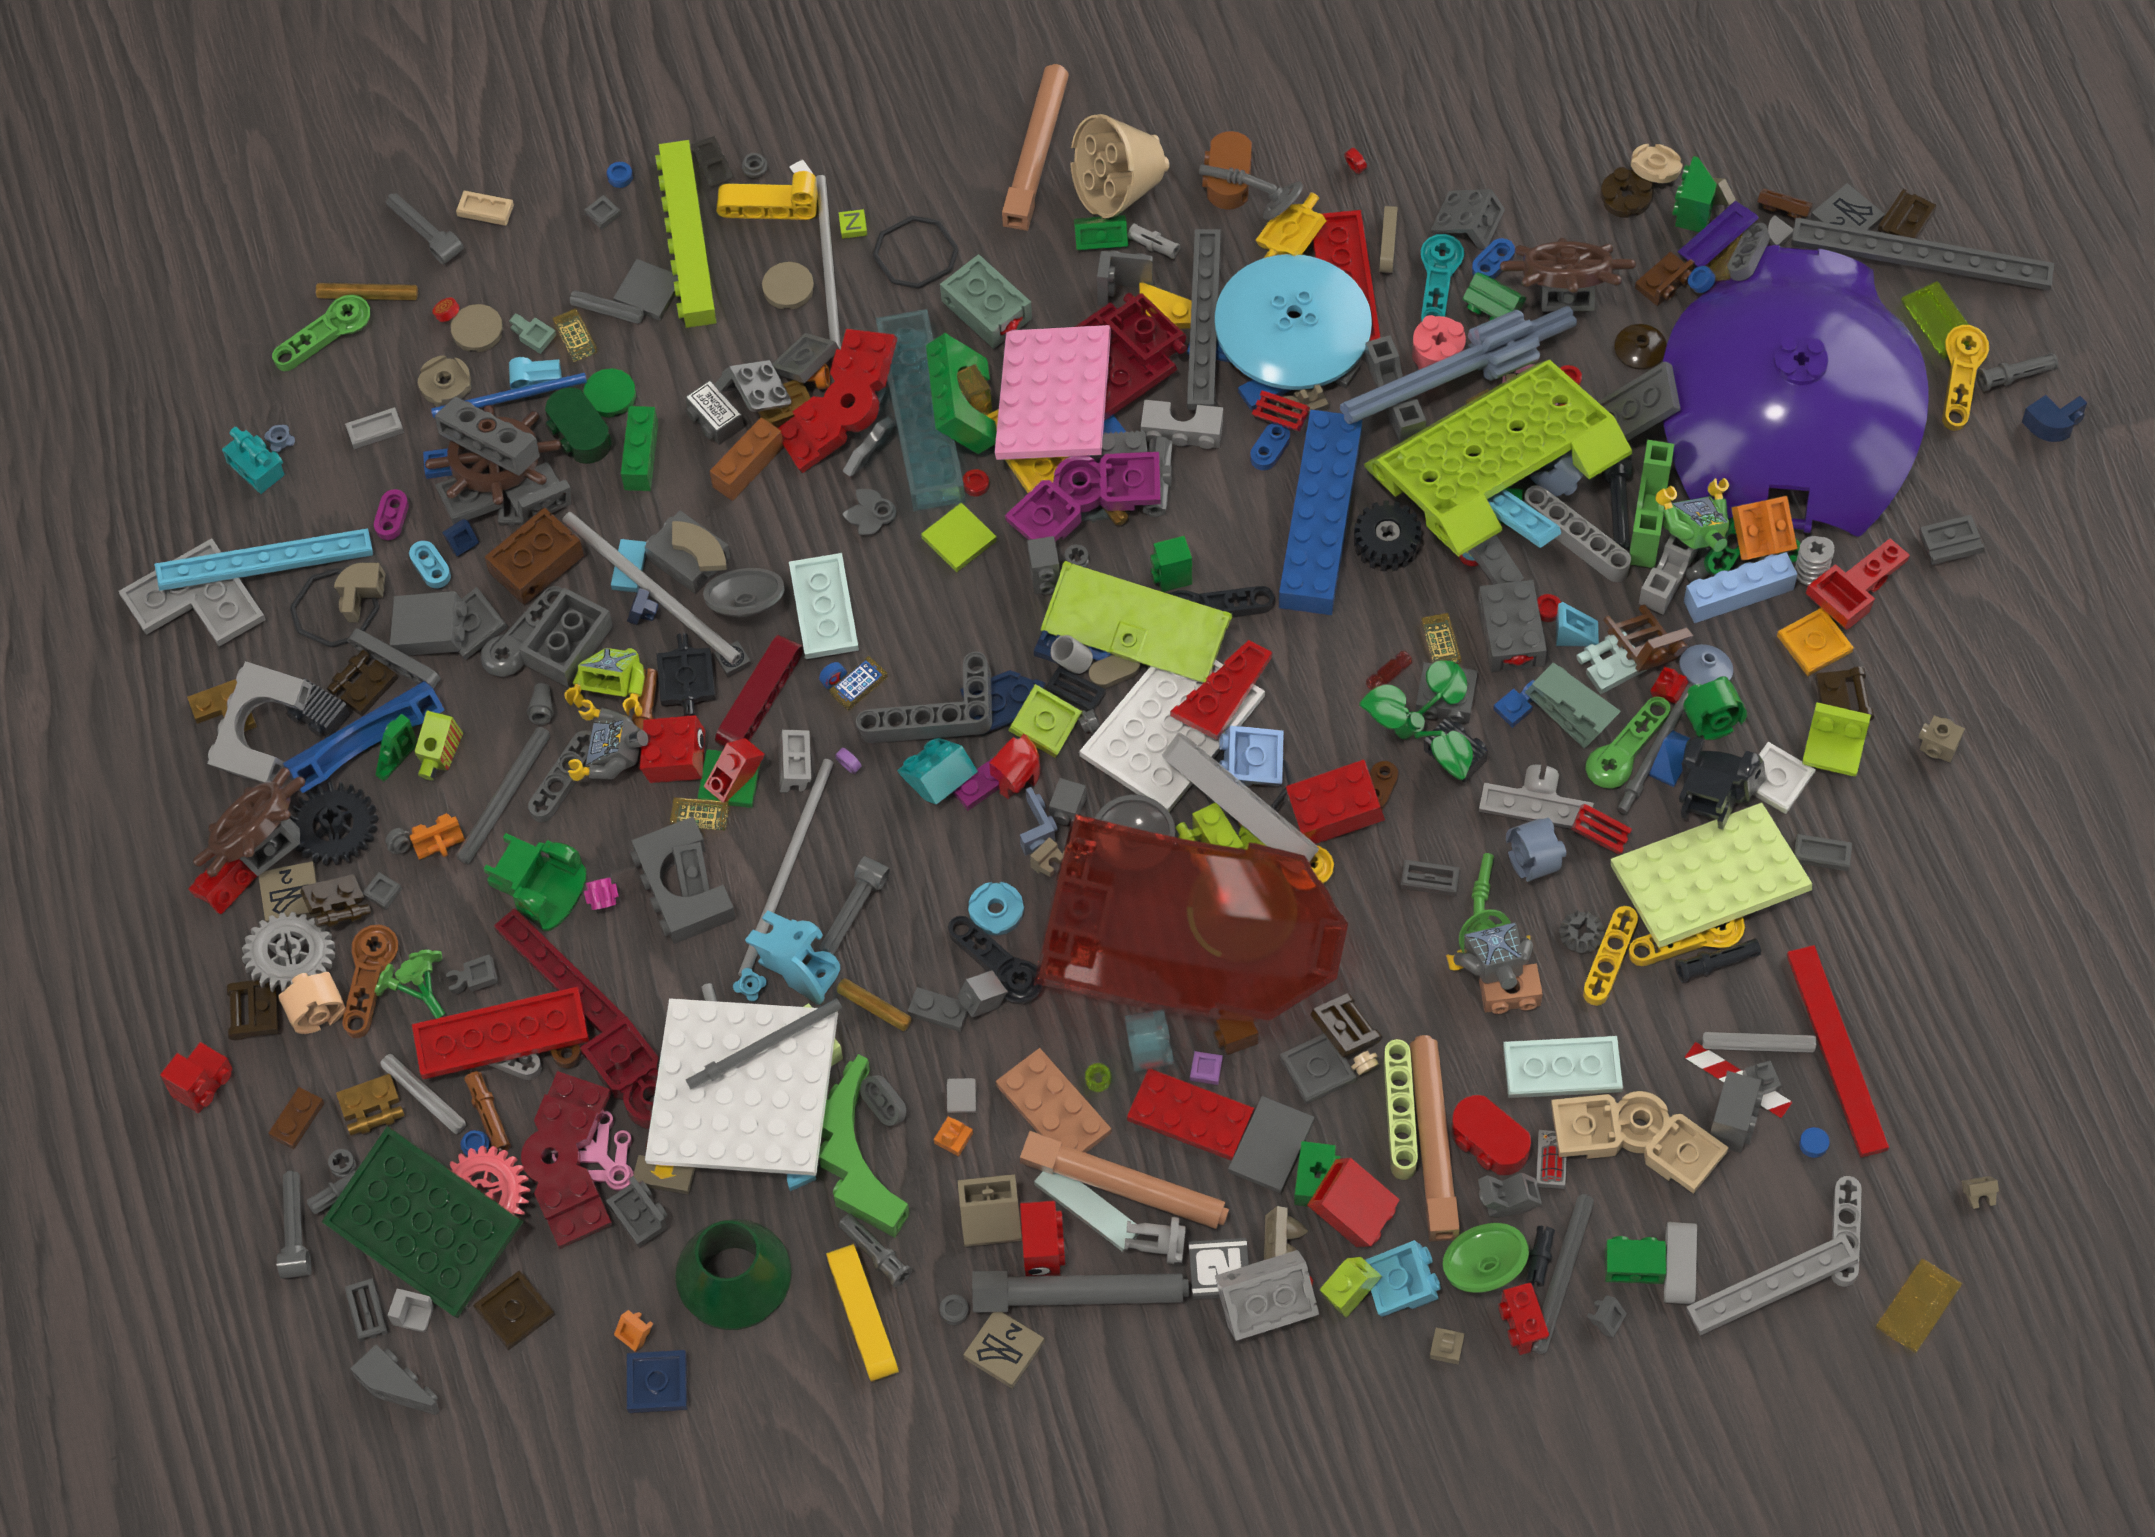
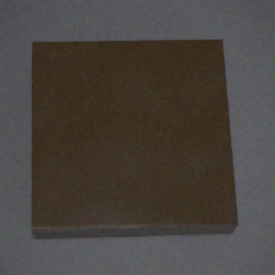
[473,1270,555,1351]

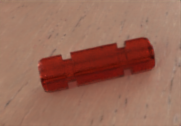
[1366,651,1412,690]

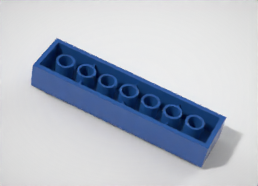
[1279,410,1363,615]

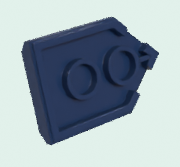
[960,670,1046,735]

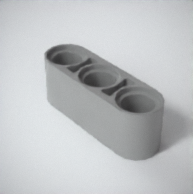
[1664,1222,1697,1304]

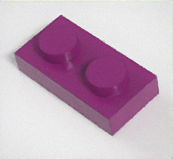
[952,758,1000,811]

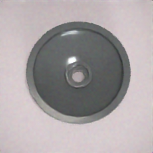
[703,568,784,617]
[1092,795,1175,872]

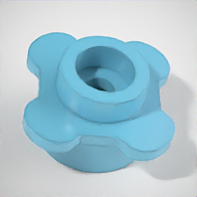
[733,968,766,1001]

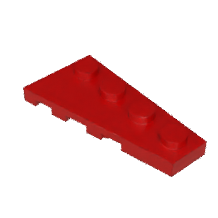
[1170,640,1272,740]

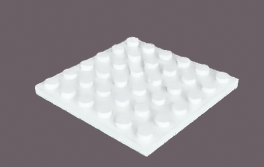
[645,999,838,1176]

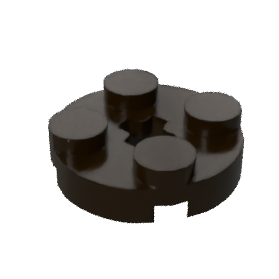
[1600,167,1652,218]

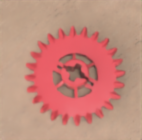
[450,1146,531,1215]

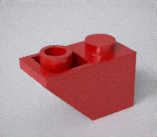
[704,738,765,803]

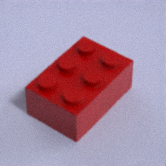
[1286,760,1385,844]

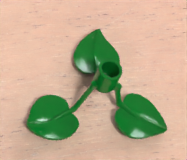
[1359,660,1473,780]

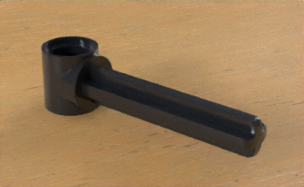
[1602,455,1632,550]

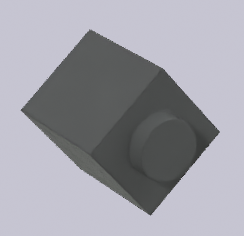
[1049,778,1086,826]
[957,970,1007,1017]

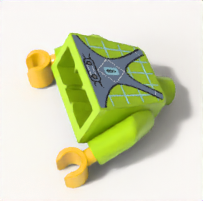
[564,648,645,717]

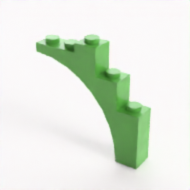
[819,1054,910,1238]

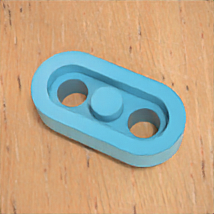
[409,541,451,588]

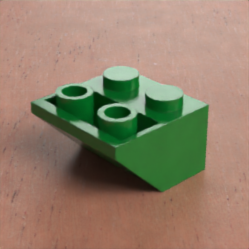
[1672,156,1717,232]

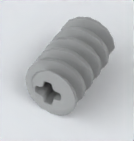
[1795,536,1834,586]

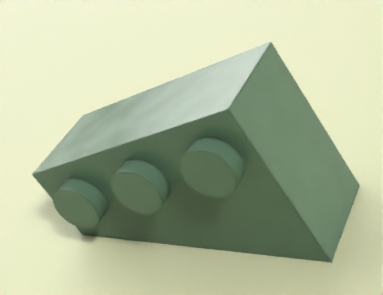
[1525,663,1621,749]

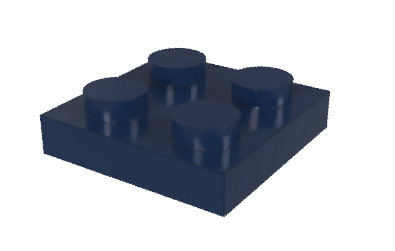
[627,1350,687,1413]

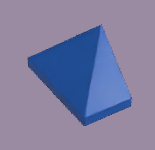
[1649,730,1690,787]

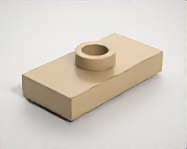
[456,191,514,226]

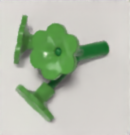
[375,950,446,1019]

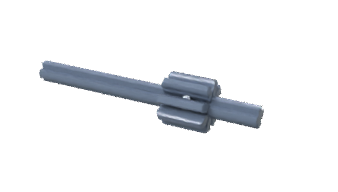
[1340,306,1577,424]

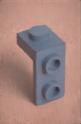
[1020,787,1058,856]

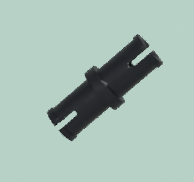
[1525,1225,1555,1287]

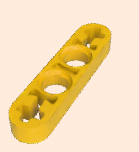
[1583,906,1638,1006]

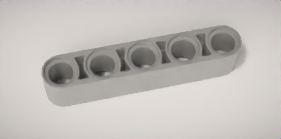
[1524,485,1631,582]

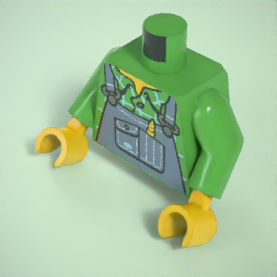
[1656,478,1729,552]

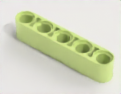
[1384,1039,1418,1180]

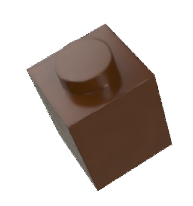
[1213,1009,1259,1055]

